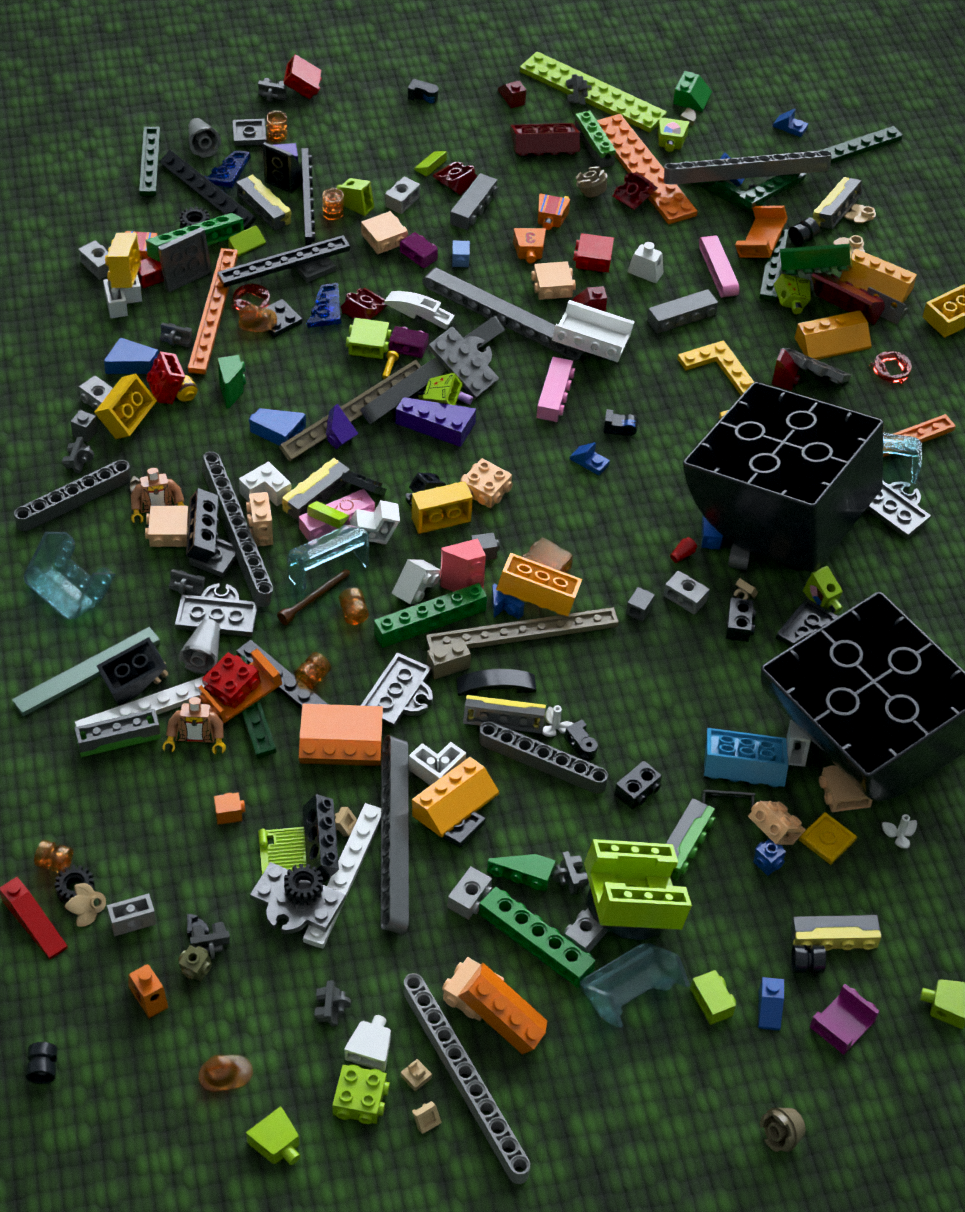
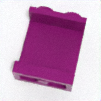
[810,984,879,1055]

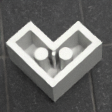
[103,275,142,318]
[239,462,291,506]
[350,500,400,544]
[391,559,441,604]
[408,742,466,786]

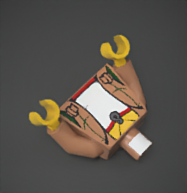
[131,468,186,523]
[163,697,226,754]

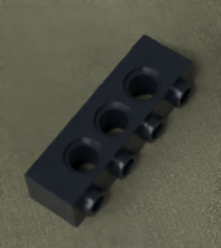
[186,488,220,563]
[303,794,339,882]

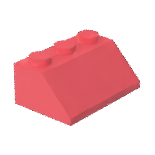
[440,539,486,592]

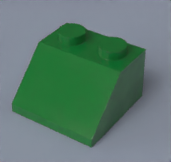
[673,71,712,112]
[218,355,246,408]

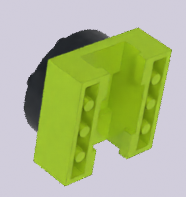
[584,839,692,940]

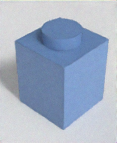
[452,240,470,267]

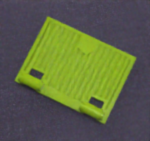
[258,827,307,875]

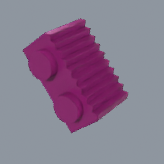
[400,232,438,269]
[389,326,429,358]

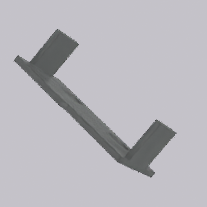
[867,287,908,325]
[701,790,755,812]

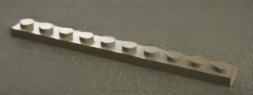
[279,360,421,462]
[426,607,619,650]

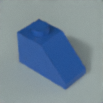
[758,977,784,1031]

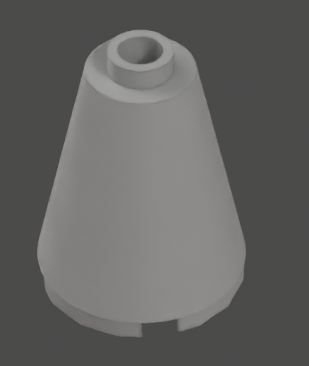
[188,118,221,158]
[179,619,220,674]

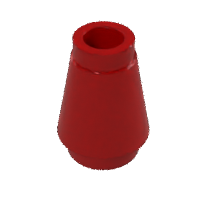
[670,537,697,563]

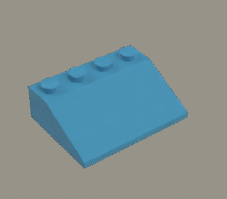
[704,728,788,787]

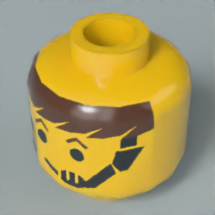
[176,375,198,402]

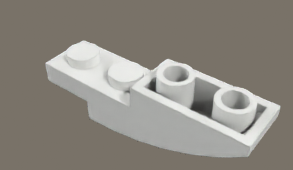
[384,291,455,330]

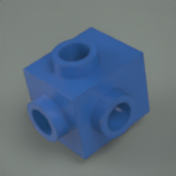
[753,839,786,876]

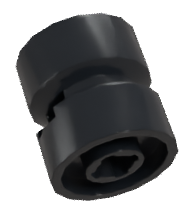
[788,217,820,246]
[791,945,826,973]
[26,1042,58,1084]

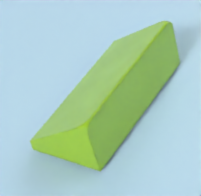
[414,151,447,177]
[228,226,266,257]
[307,501,349,529]

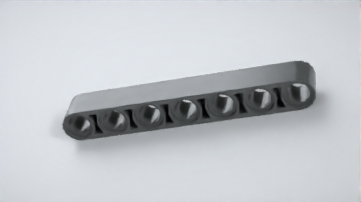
[14,460,131,531]
[479,722,608,794]

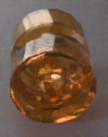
[266,111,288,142]
[322,188,344,220]
[339,588,369,624]
[294,652,331,689]
[34,840,73,873]

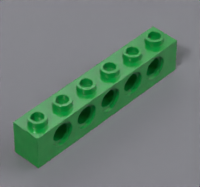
[146,213,244,261]
[374,583,487,648]
[478,886,596,988]

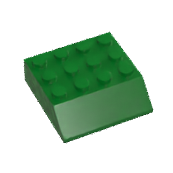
[780,244,853,275]

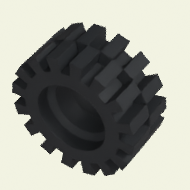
[180,207,210,228]
[284,864,323,906]
[55,865,95,905]

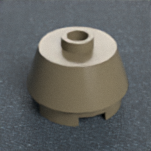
[576,167,607,197]
[760,1108,806,1152]

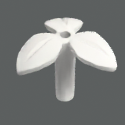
[542,705,574,737]
[882,814,917,849]

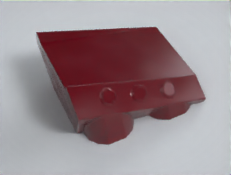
[433,162,477,196]
[612,172,658,210]
[340,288,388,320]

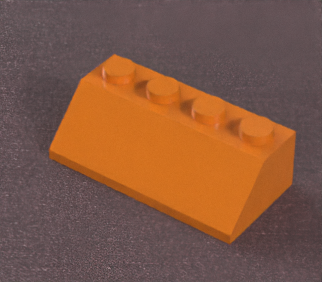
[458,963,547,1055]

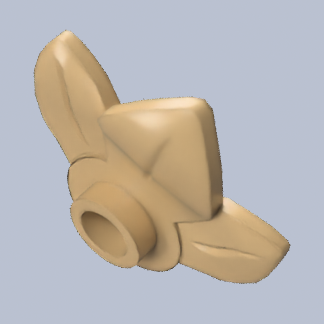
[844,204,876,223]
[833,235,865,253]
[65,883,106,927]

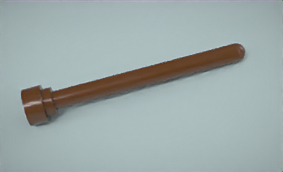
[277,569,350,625]

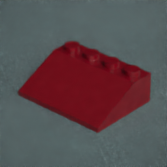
[510,123,580,156]
[811,273,885,325]

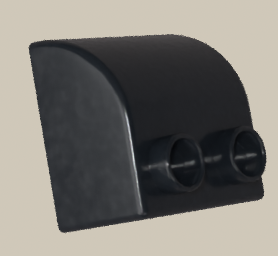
[683,382,883,572]
[760,592,965,801]

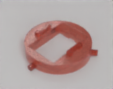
[232,283,270,314]
[870,351,912,384]

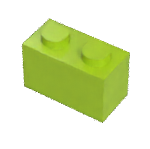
[690,970,736,1025]

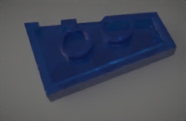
[204,150,251,187]
[307,283,342,328]

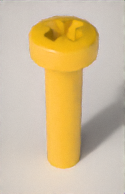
[382,351,399,379]

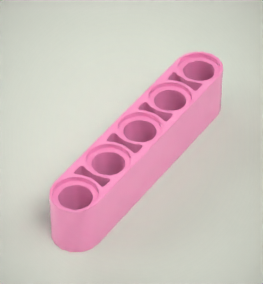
[699,235,739,298]

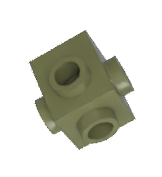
[178,945,212,982]

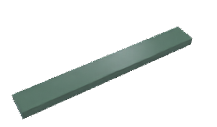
[12,627,160,716]

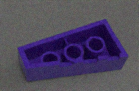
[396,397,476,447]

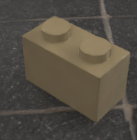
[427,640,471,679]

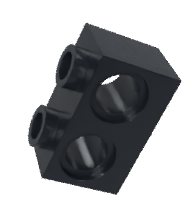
[726,598,756,642]
[614,761,662,809]

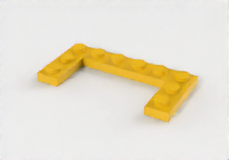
[678,340,754,419]

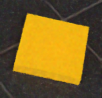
[799,812,857,865]

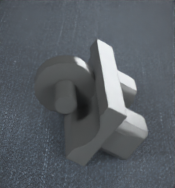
[566,74,592,106]
[258,78,287,102]
[160,323,192,347]
[62,437,95,473]
[168,570,205,596]
[552,851,589,895]
[190,922,230,960]
[314,980,351,1027]

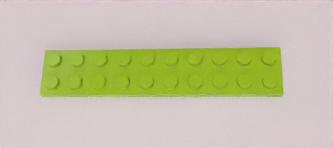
[519,52,667,133]

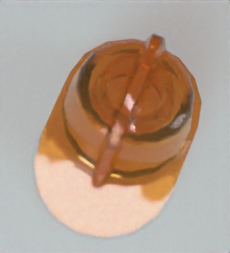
[238,304,277,332]
[199,1055,253,1091]

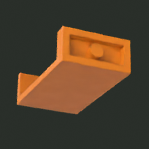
[735,206,788,258]
[198,649,282,723]

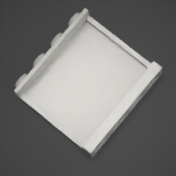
[552,300,634,362]

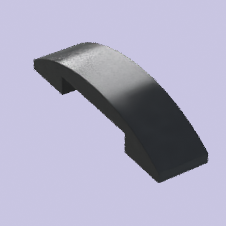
[456,669,536,696]

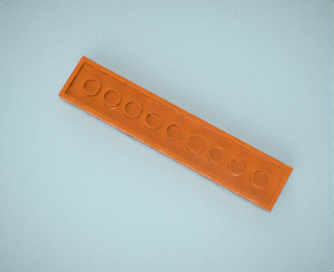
[597,114,698,225]

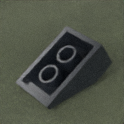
[263,142,303,194]
[97,637,167,706]

